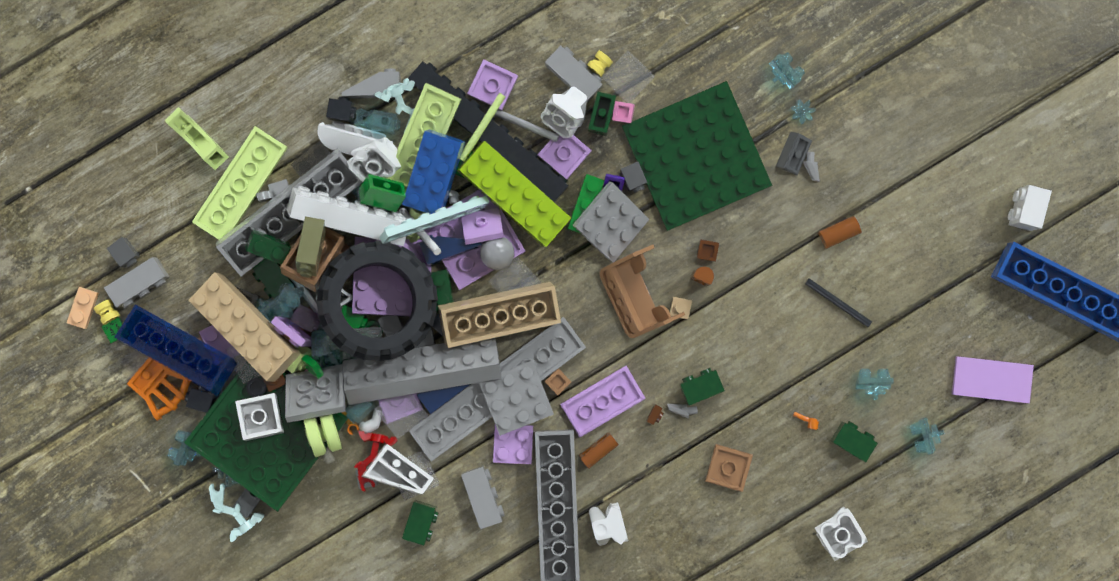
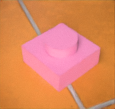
[612,101,635,124]

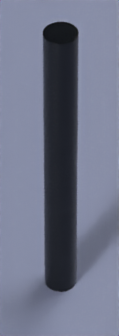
[805,278,872,327]

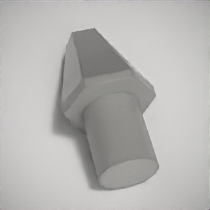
[803,152,820,182]
[667,404,698,419]

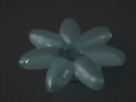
[791,100,816,124]

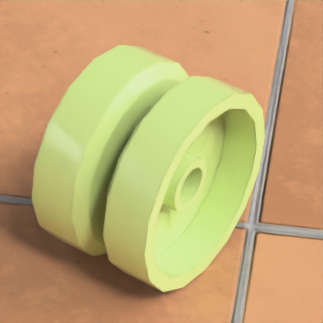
[304,414,342,457]

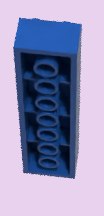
[991,242,1119,342]

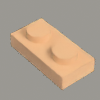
[67,287,99,329]

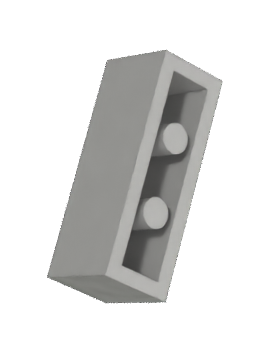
[545,45,603,104]
[104,257,169,309]
[461,465,505,529]

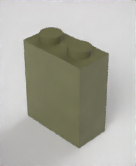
[295,216,326,278]

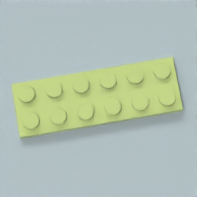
[387,83,462,193]
[192,126,288,240]

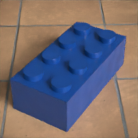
[402,129,466,214]

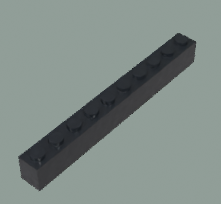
[408,61,569,203]

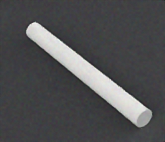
[399,208,441,255]

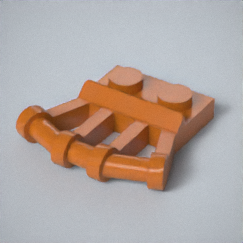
[127,355,194,421]

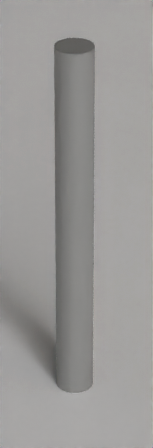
[488,107,559,142]

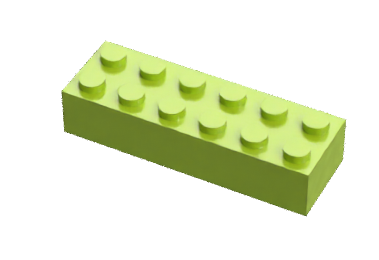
[457,141,571,247]

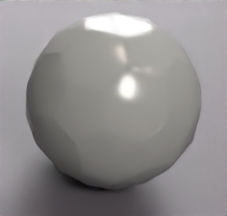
[480,237,514,270]

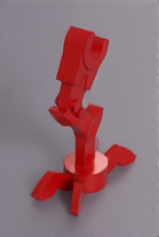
[354,431,398,492]

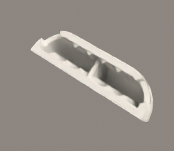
[318,121,393,155]

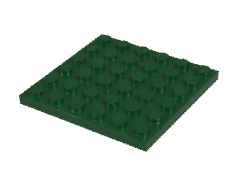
[622,81,773,231]
[184,361,349,512]

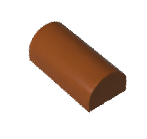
[818,216,862,249]
[690,266,714,286]
[579,432,619,469]

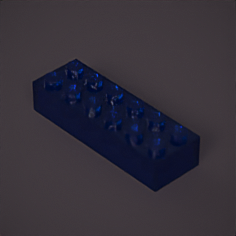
[115,304,237,396]

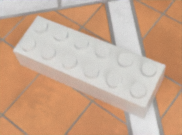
[287,186,407,246]

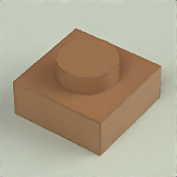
[545,368,571,395]

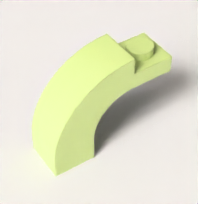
[165,107,229,170]

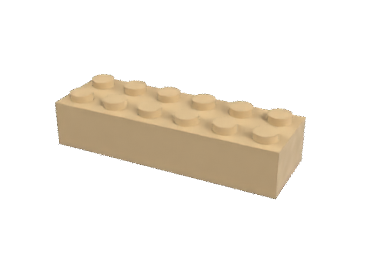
[188,272,301,382]
[438,282,561,348]

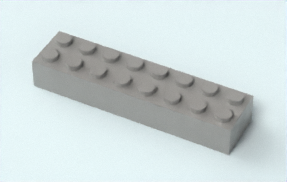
[216,148,362,276]
[342,338,502,405]
[535,429,580,581]

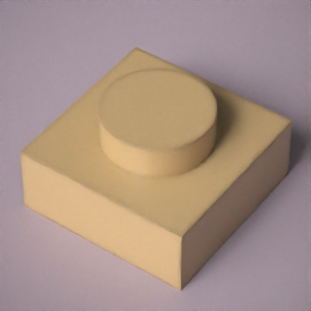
[670,297,692,319]

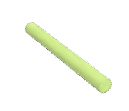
[460,93,506,162]

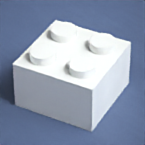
[1008,185,1052,231]
[235,393,284,441]

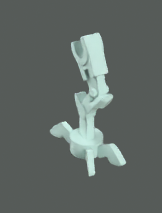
[374,78,415,132]
[209,483,265,542]

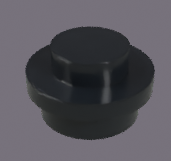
[246,378,266,397]

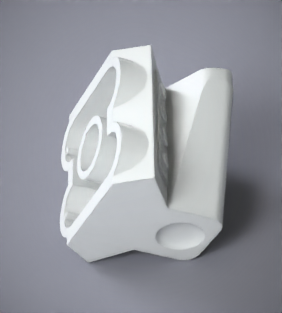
[540,87,587,138]
[347,137,401,182]
[589,502,628,546]
[815,507,868,561]

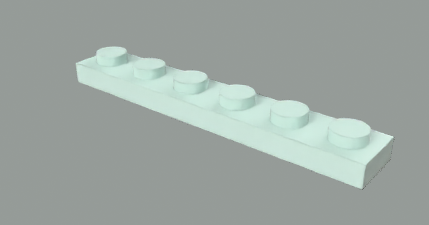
[380,196,489,244]

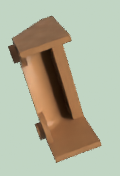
[600,245,685,338]

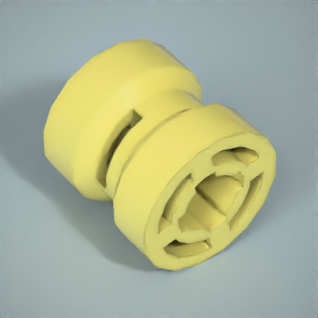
[587,50,613,77]
[93,299,120,325]

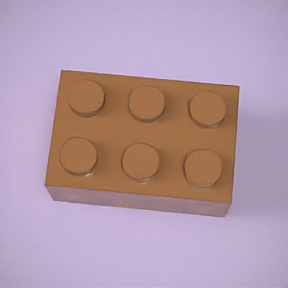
[280,226,345,292]

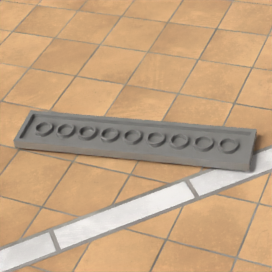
[409,317,586,462]

